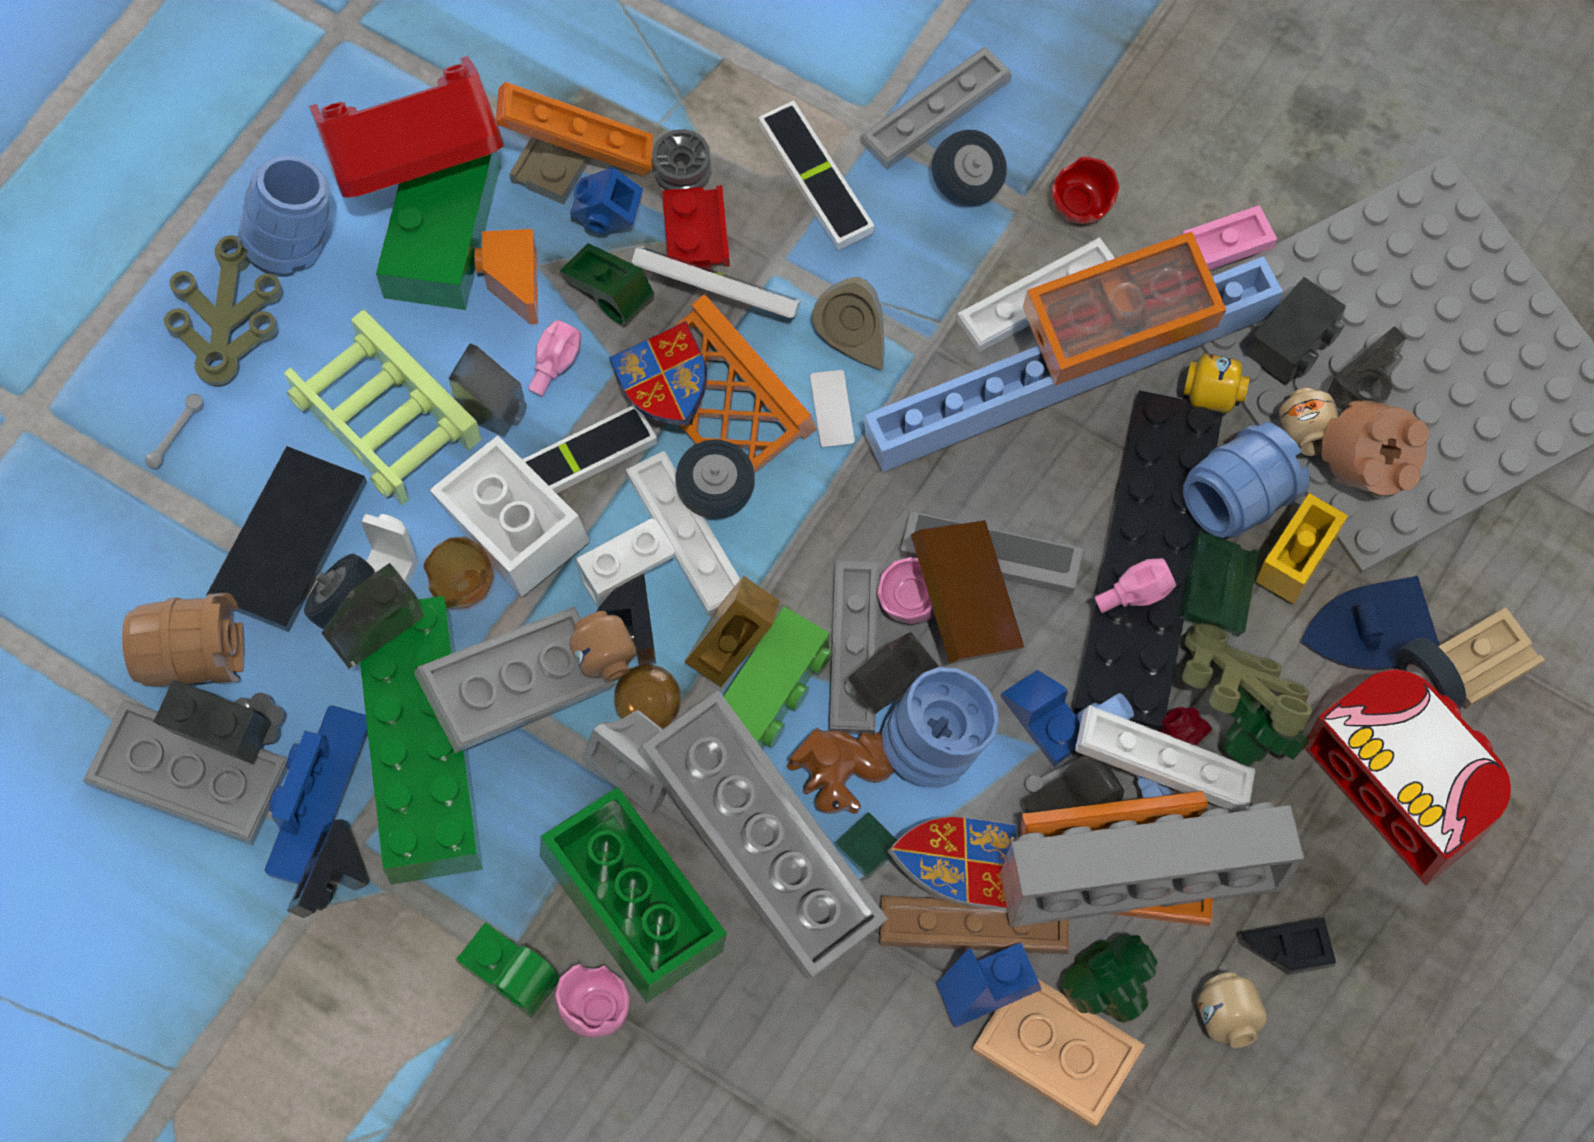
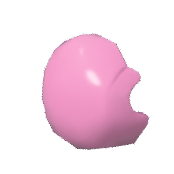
[878,557,935,625]
[555,964,631,1038]

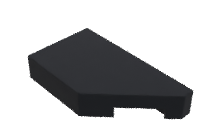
[1238,918,1337,975]

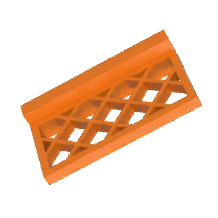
[673,294,817,473]

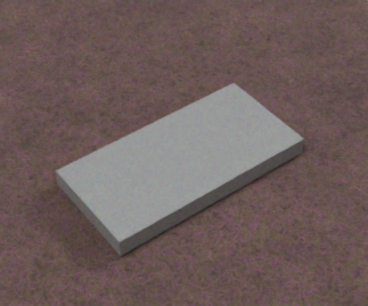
[414,606,616,753]
[83,700,288,846]

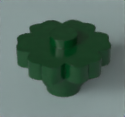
[1223,684,1309,767]
[1062,934,1158,1022]

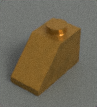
[685,575,780,687]

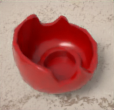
[1051,156,1120,225]

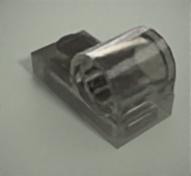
[1327,326,1407,411]
[1020,755,1124,814]

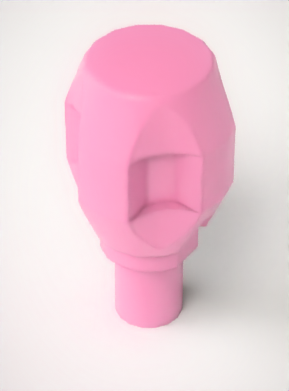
[528,320,582,397]
[1094,558,1176,613]

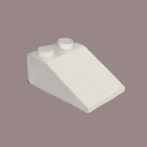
[430,435,590,597]

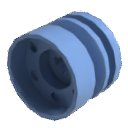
[882,667,999,788]

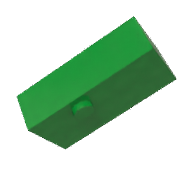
[376,151,501,310]
[540,787,727,1003]

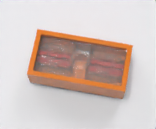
[1022,231,1226,385]

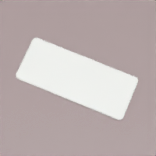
[810,370,855,447]

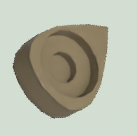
[812,277,885,370]

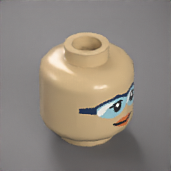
[1197,973,1267,1048]

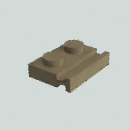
[509,137,592,205]

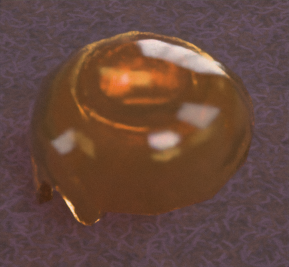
[423,536,494,610]
[613,663,681,729]

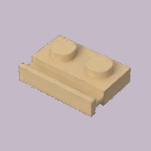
[1438,607,1545,709]

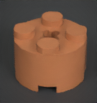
[1322,400,1429,496]

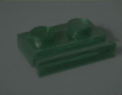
[1179,532,1259,637]

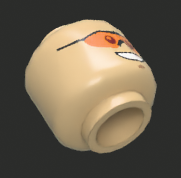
[1279,388,1339,456]

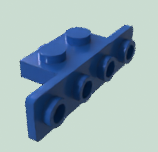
[264,705,368,885]

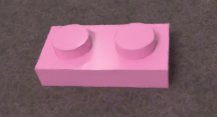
[1182,205,1277,270]

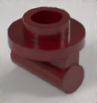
[1159,707,1212,746]

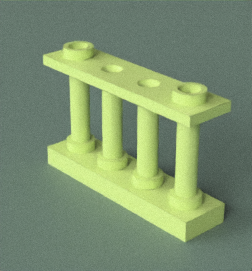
[284,309,481,505]

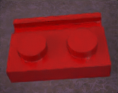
[662,185,730,268]

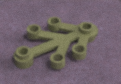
[164,235,282,386]
[1182,623,1312,736]

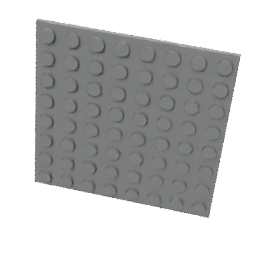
[1200,155,1594,574]

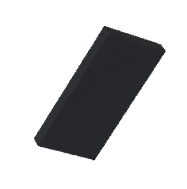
[206,446,367,632]

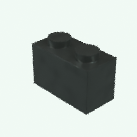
[1246,277,1346,385]
[153,680,271,765]

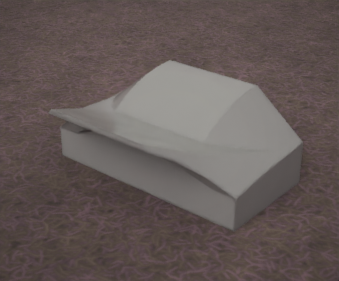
[581,711,667,814]

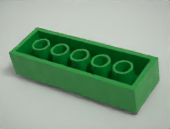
[354,596,483,885]

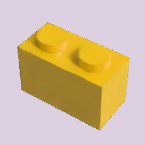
[1256,493,1348,604]

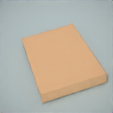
[972,978,1145,1129]

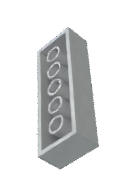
[638,690,888,979]
[1000,802,1304,927]

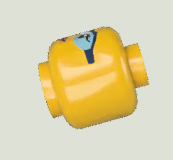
[1183,353,1250,414]

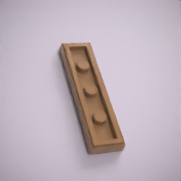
[880,896,1069,955]

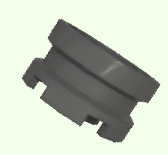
[652,129,711,190]

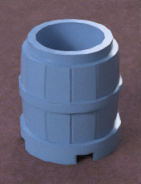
[237,155,330,274]
[1183,422,1310,538]

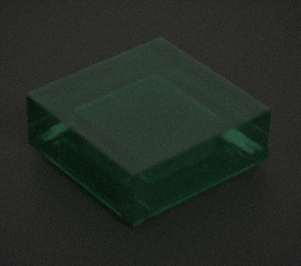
[835,812,897,879]

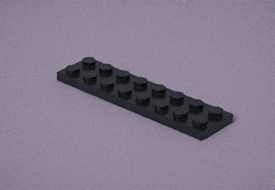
[1073,390,1223,732]

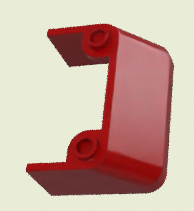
[309,56,504,198]

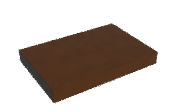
[911,520,1024,664]

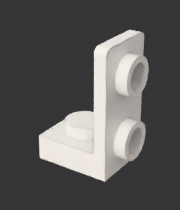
[361,514,418,604]
[576,518,675,608]

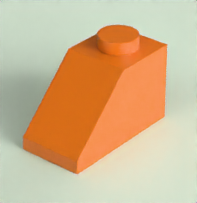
[475,229,538,324]

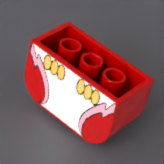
[1304,670,1511,886]

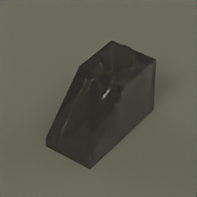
[449,343,527,437]
[322,563,424,669]
[847,632,939,714]

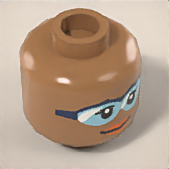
[569,611,637,682]

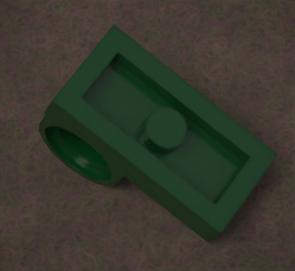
[559,243,654,326]

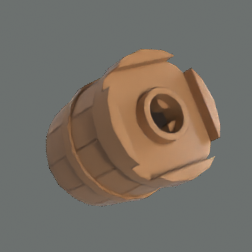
[122,593,245,687]

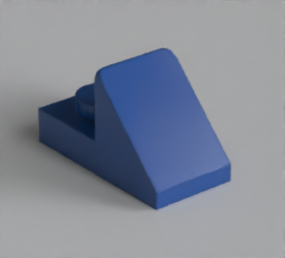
[1000,670,1080,767]
[937,942,1042,1028]

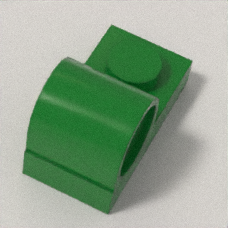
[456,922,559,1019]

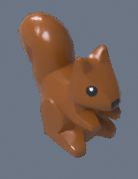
[786,728,895,814]

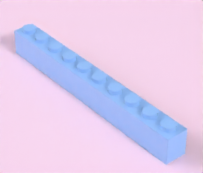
[865,256,1283,473]

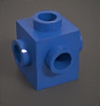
[570,167,643,235]

